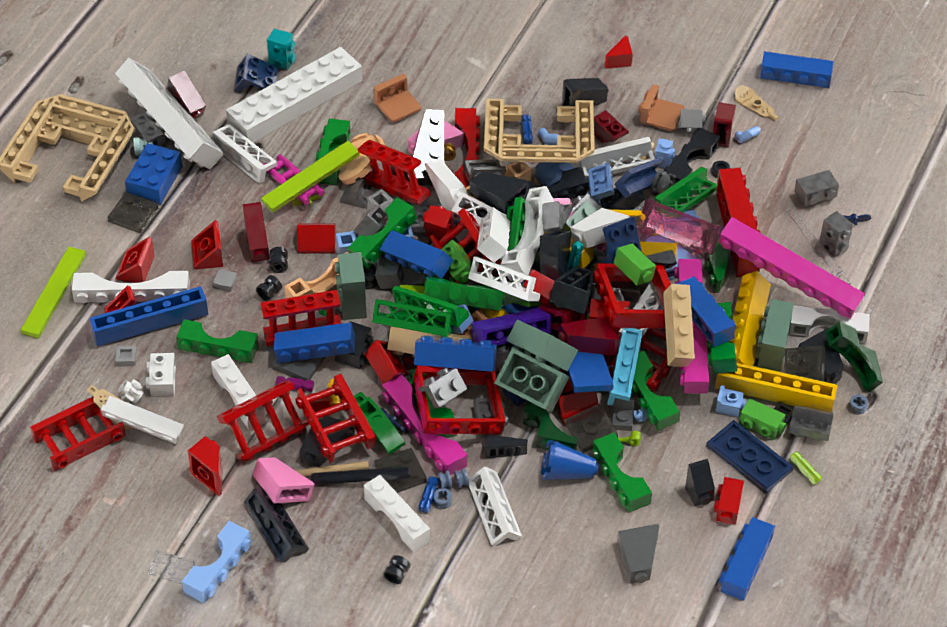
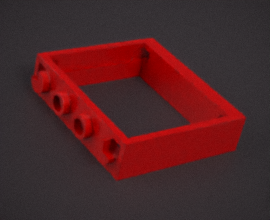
[593,263,671,329]
[414,366,506,435]

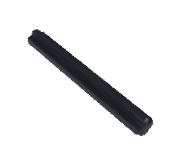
[311,467,411,485]

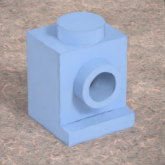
[655,138,675,168]
[715,385,747,417]

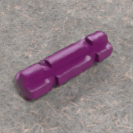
[276,376,314,392]

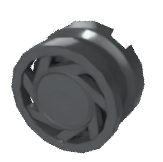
[651,170,676,196]

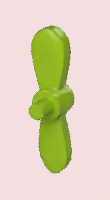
[291,194,325,206]

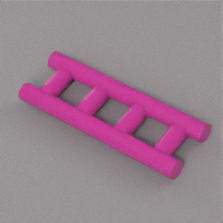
[263,154,325,205]

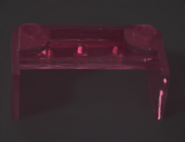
[638,199,723,256]

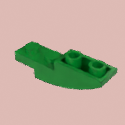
[702,223,728,293]
[354,392,406,455]

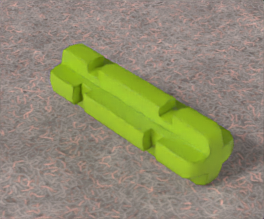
[790,451,822,485]

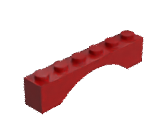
[453,108,480,188]

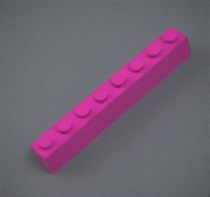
[718,217,865,319]
[674,259,709,394]

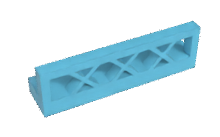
[607,328,643,406]

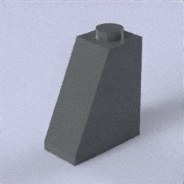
[617,524,659,583]

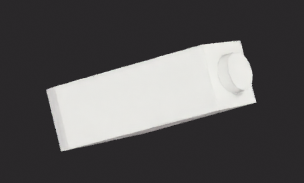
[571,208,629,248]

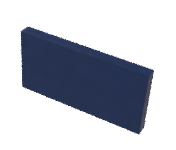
[706,420,794,494]

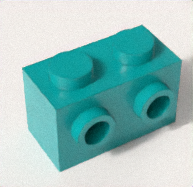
[267,28,296,70]

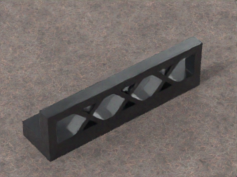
[244,487,309,562]

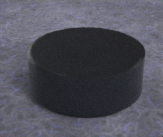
[712,161,730,178]

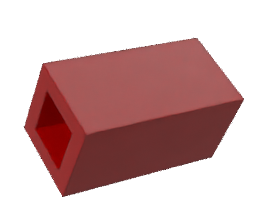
[713,477,744,525]

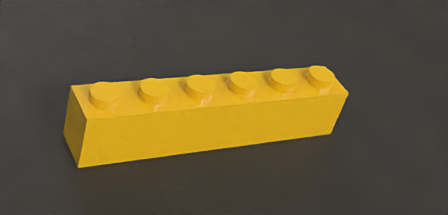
[728,271,771,366]
[715,363,838,413]

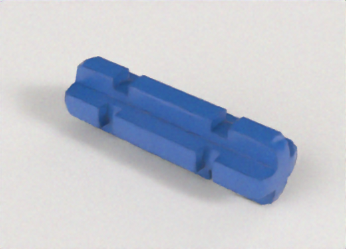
[521,114,533,144]
[419,476,439,513]

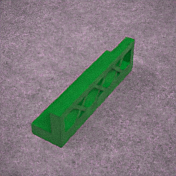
[654,166,717,219]
[500,197,526,273]
[392,286,469,327]
[372,299,453,337]

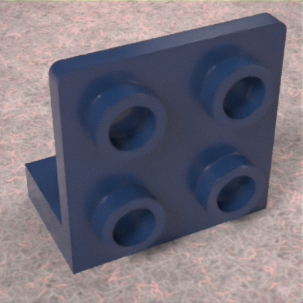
[234,53,278,93]
[597,217,642,264]

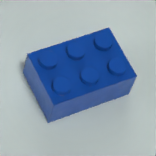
[125,143,183,205]

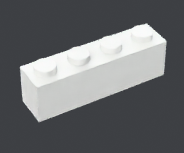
[477,207,510,263]

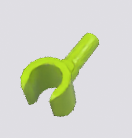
[618,431,641,446]

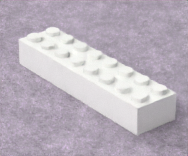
[226,47,363,142]
[115,58,224,170]

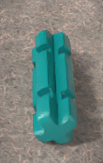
[567,241,584,272]

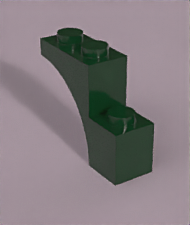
[826,321,883,393]
[523,400,578,450]

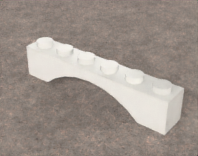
[501,186,554,281]
[72,271,190,303]

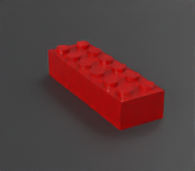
[716,168,761,278]

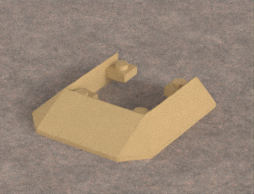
[0,94,135,202]
[484,99,595,163]

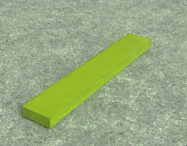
[261,141,360,213]
[21,246,86,339]

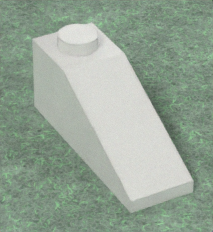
[424,159,470,211]

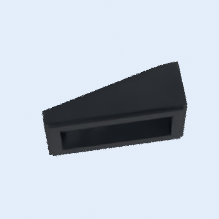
[646,250,677,269]
[486,435,528,458]

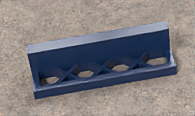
[614,157,664,198]

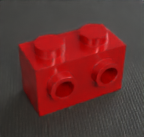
[422,205,453,239]

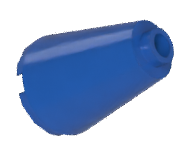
[541,440,598,480]

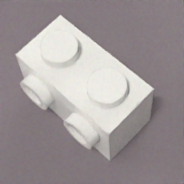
[146,353,176,397]

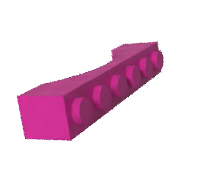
[381,374,467,475]

